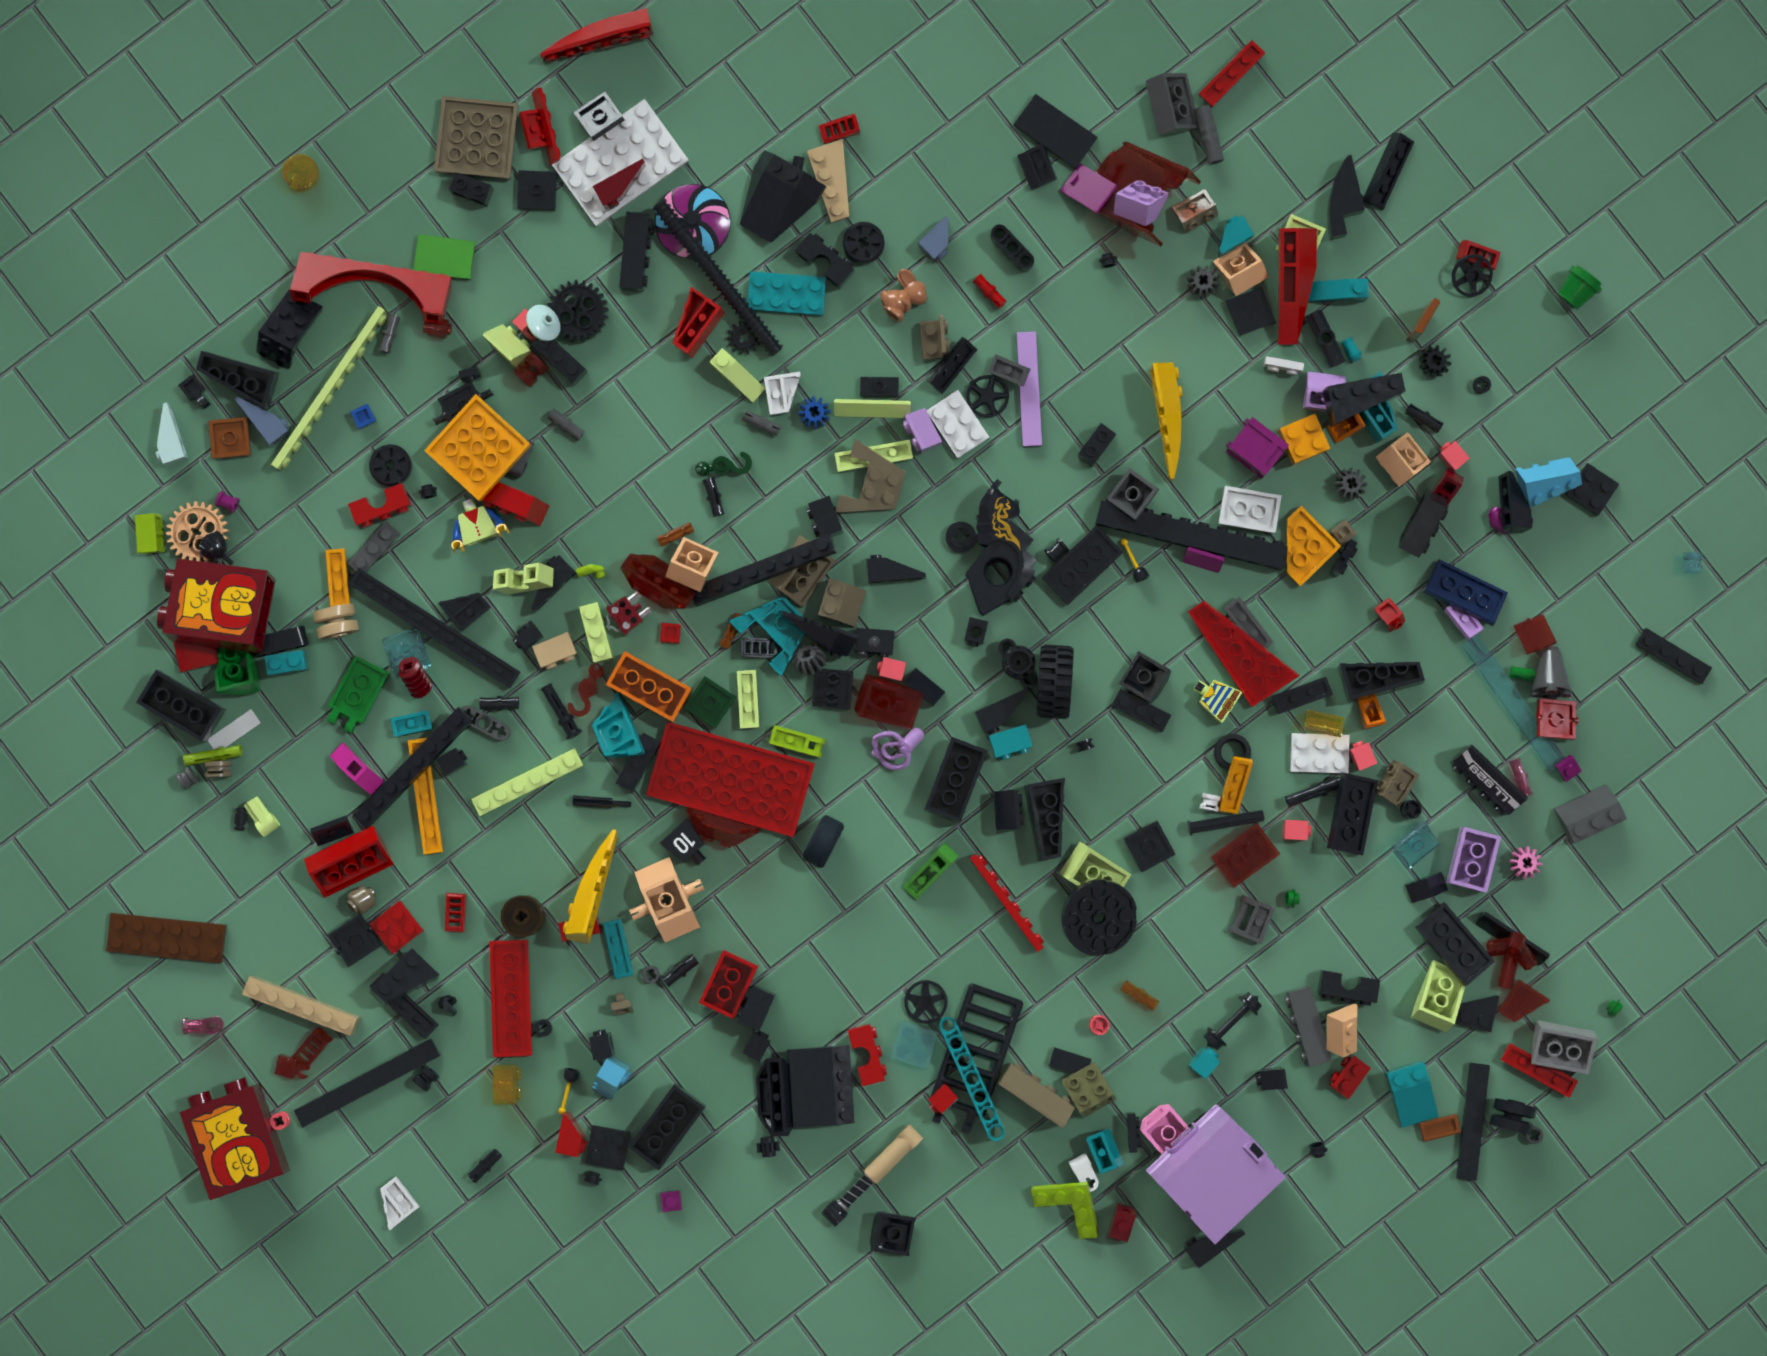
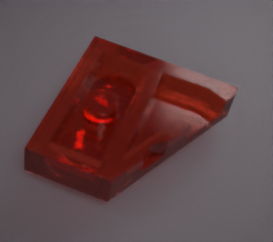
[1497,979,1550,1022]

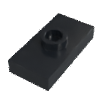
[860,377,899,397]

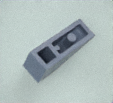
[235,397,291,447]

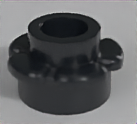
[1099,253,1117,268]
[419,484,437,499]
[1309,1142,1328,1158]
[584,1170,602,1186]

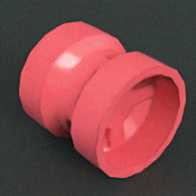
[1089,1015,1109,1035]

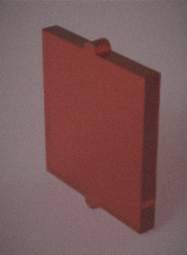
[1514,614,1557,655]

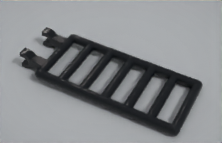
[931,983,1023,1134]

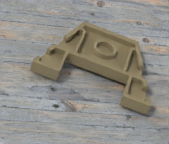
[836,439,906,512]

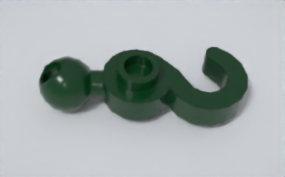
[695,452,752,476]

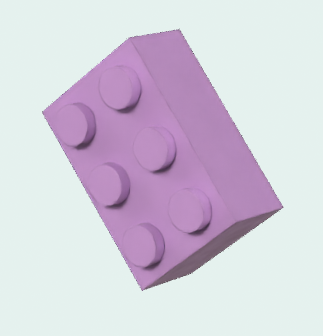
[1446,827,1501,893]

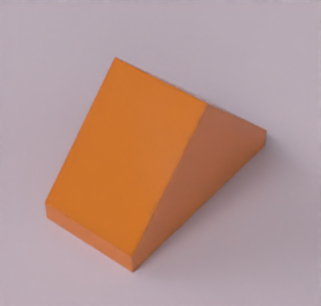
[1328,415,1366,443]
[1358,697,1386,729]

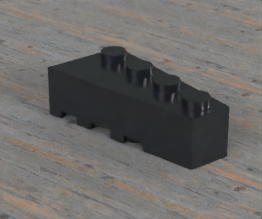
[196,351,279,409]
[1322,373,1406,428]
[1338,662,1425,704]
[1024,778,1065,861]

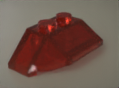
[620,553,695,609]
[685,807,761,848]

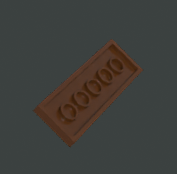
[106,913,227,963]

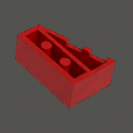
[673,287,725,359]
[482,482,550,526]

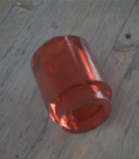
[423,319,452,338]

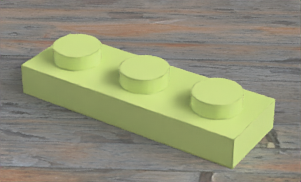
[737,670,760,729]

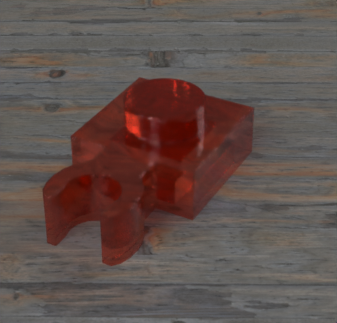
[274,1054,310,1079]

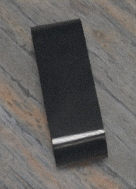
[990,224,1034,272]
[254,626,309,658]

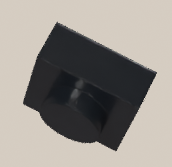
[458,366,481,383]

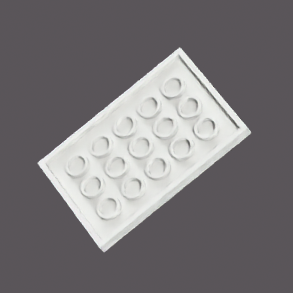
[552,99,689,227]

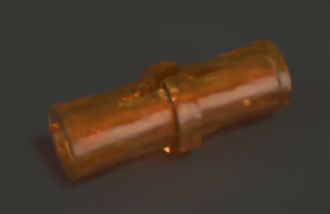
[1120,980,1159,1011]

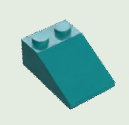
[1384,1061,1439,1128]

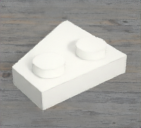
[764,372,801,416]
[380,1176,420,1230]

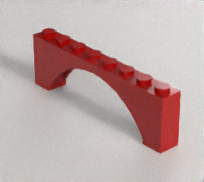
[290,252,452,325]

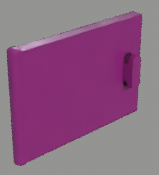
[1060,163,1118,214]

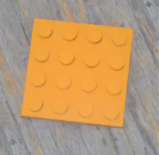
[424,394,531,501]

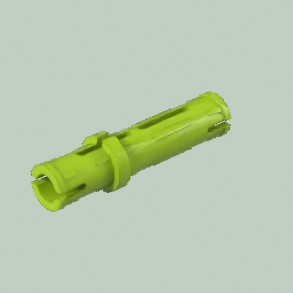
[183,744,243,766]

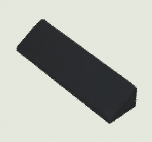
[1362,133,1414,210]
[1475,912,1550,966]

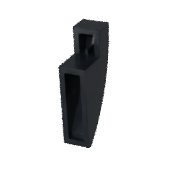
[1327,155,1365,240]

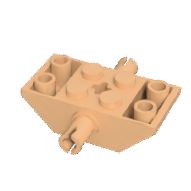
[629,857,705,943]

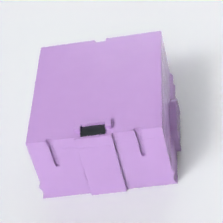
[1146,1104,1286,1244]

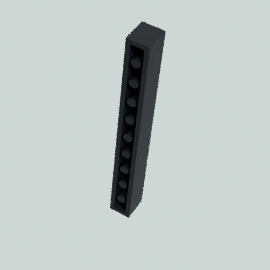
[1095,499,1288,571]

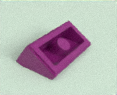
[1183,547,1225,573]

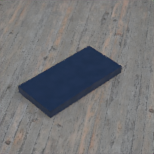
[1423,559,1508,626]

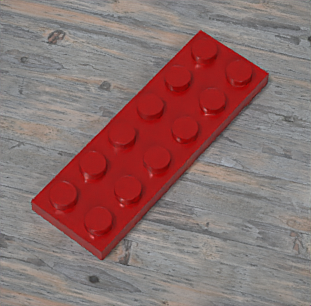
[489,939,533,1057]

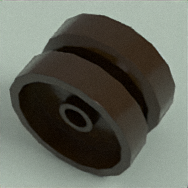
[501,895,545,937]

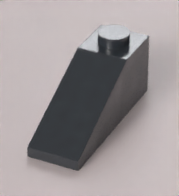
[1498,471,1533,533]
[531,555,576,613]
[867,555,926,583]
[975,688,1029,735]
[1183,1229,1245,1268]

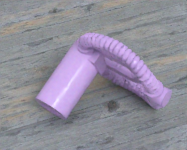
[872,728,924,770]

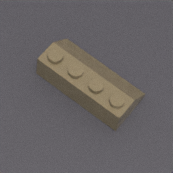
[998,1062,1075,1128]

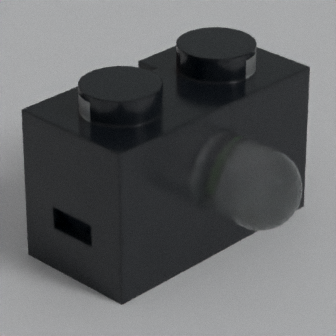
[854,628,895,658]

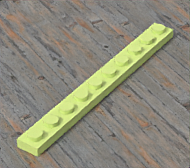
[271,306,387,471]

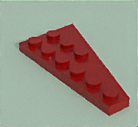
[1188,600,1300,707]

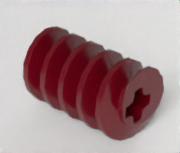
[398,657,432,699]

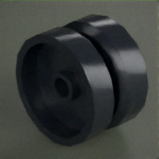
[1489,1098,1537,1135]

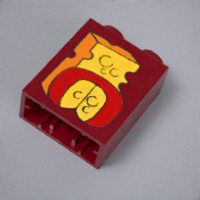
[157,558,276,654]
[179,1077,290,1200]

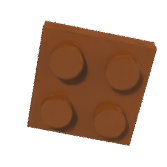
[209,417,251,459]

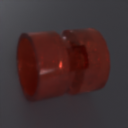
[513,352,549,388]

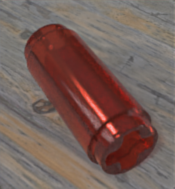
[1498,949,1520,989]

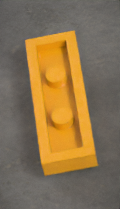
[325,548,350,607]
[1218,756,1253,814]

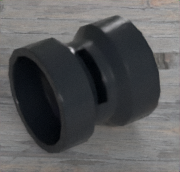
[1400,800,1422,819]
[412,1065,440,1092]

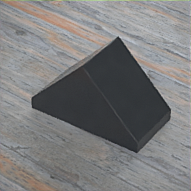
[1405,872,1448,903]

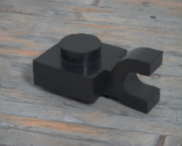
[178,374,211,409]

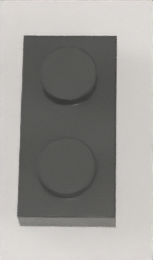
[988,354,1031,387]

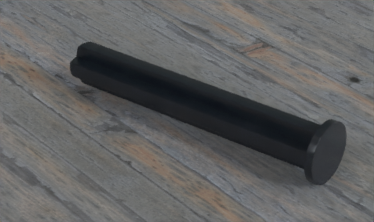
[1187,810,1265,836]

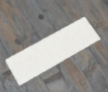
[208,709,260,749]

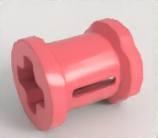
[270,1111,291,1130]

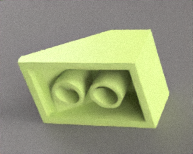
[483,324,532,369]
[1059,841,1132,887]
[1411,960,1465,1032]

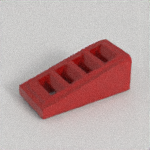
[818,113,860,144]
[1456,240,1501,270]
[445,893,467,932]

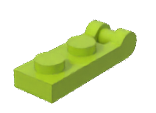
[769,725,826,758]

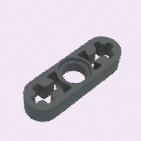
[461,705,511,741]

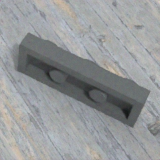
[347,521,401,573]
[1224,597,1274,648]

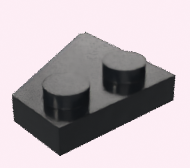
[438,593,491,632]
[1455,995,1499,1032]

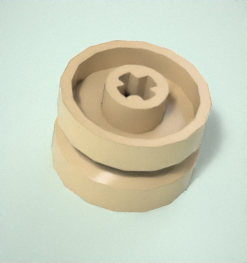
[312,604,360,640]

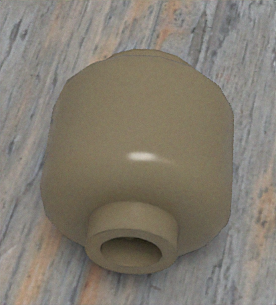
[346,886,376,914]

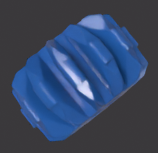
[798,396,831,429]

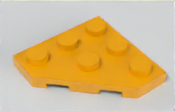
[1286,506,1341,587]

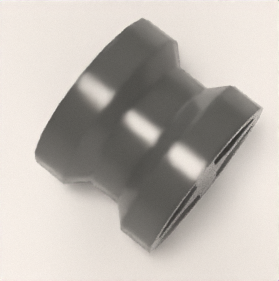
[175,766,199,790]

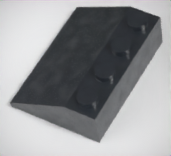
[787,1045,855,1128]

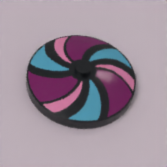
[654,184,731,260]

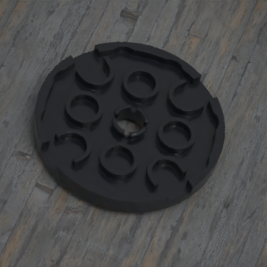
[1061,879,1137,956]

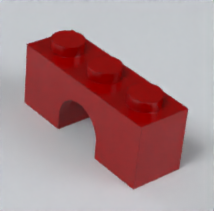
[348,483,412,528]
[848,1023,888,1087]

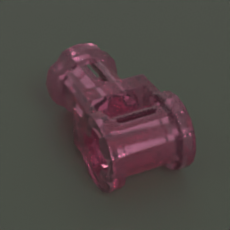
[182,1016,224,1035]

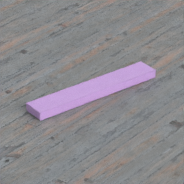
[1017,331,1042,447]

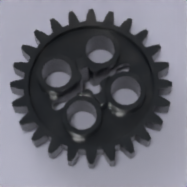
[547,280,609,342]

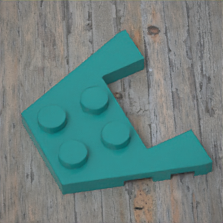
[729,596,804,676]

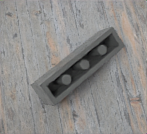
[1284,986,1332,1067]

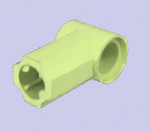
[244,796,280,837]

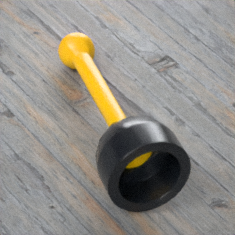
[1120,538,1150,583]
[558,1068,580,1115]

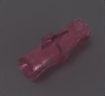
[1508,758,1533,796]

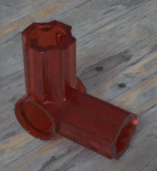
[1486,932,1538,970]

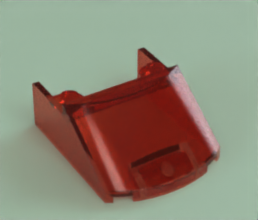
[1096,141,1201,247]

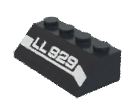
[1450,744,1528,815]

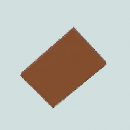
[1406,297,1440,342]

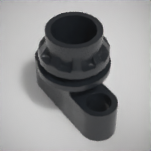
[998,638,1038,688]

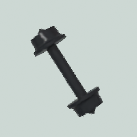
[1203,992,1262,1050]

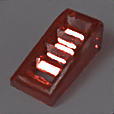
[291,1027,333,1070]

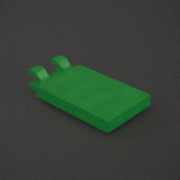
[327,655,390,734]

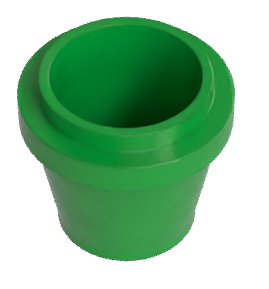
[1558,265,1602,310]

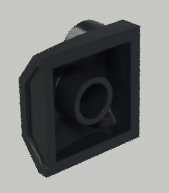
[1118,651,1172,704]
[870,1211,916,1256]

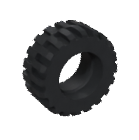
[1036,644,1074,719]

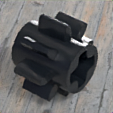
[756,1136,780,1157]

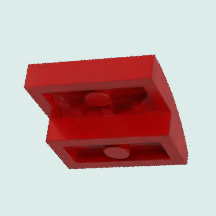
[173,642,219,673]

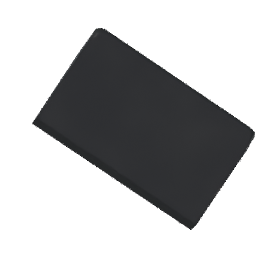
[904,668,945,707]

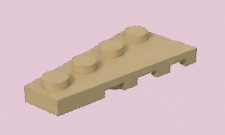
[807,139,849,224]

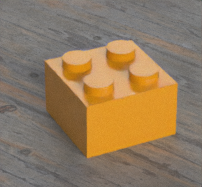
[1278,414,1330,466]

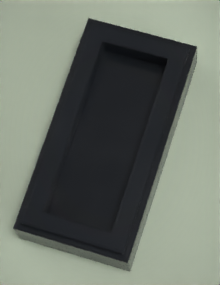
[1049,1047,1091,1074]

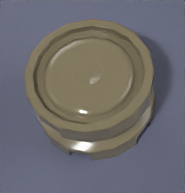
[204,761,232,778]

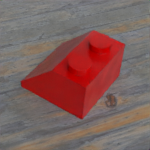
[555,1112,588,1157]

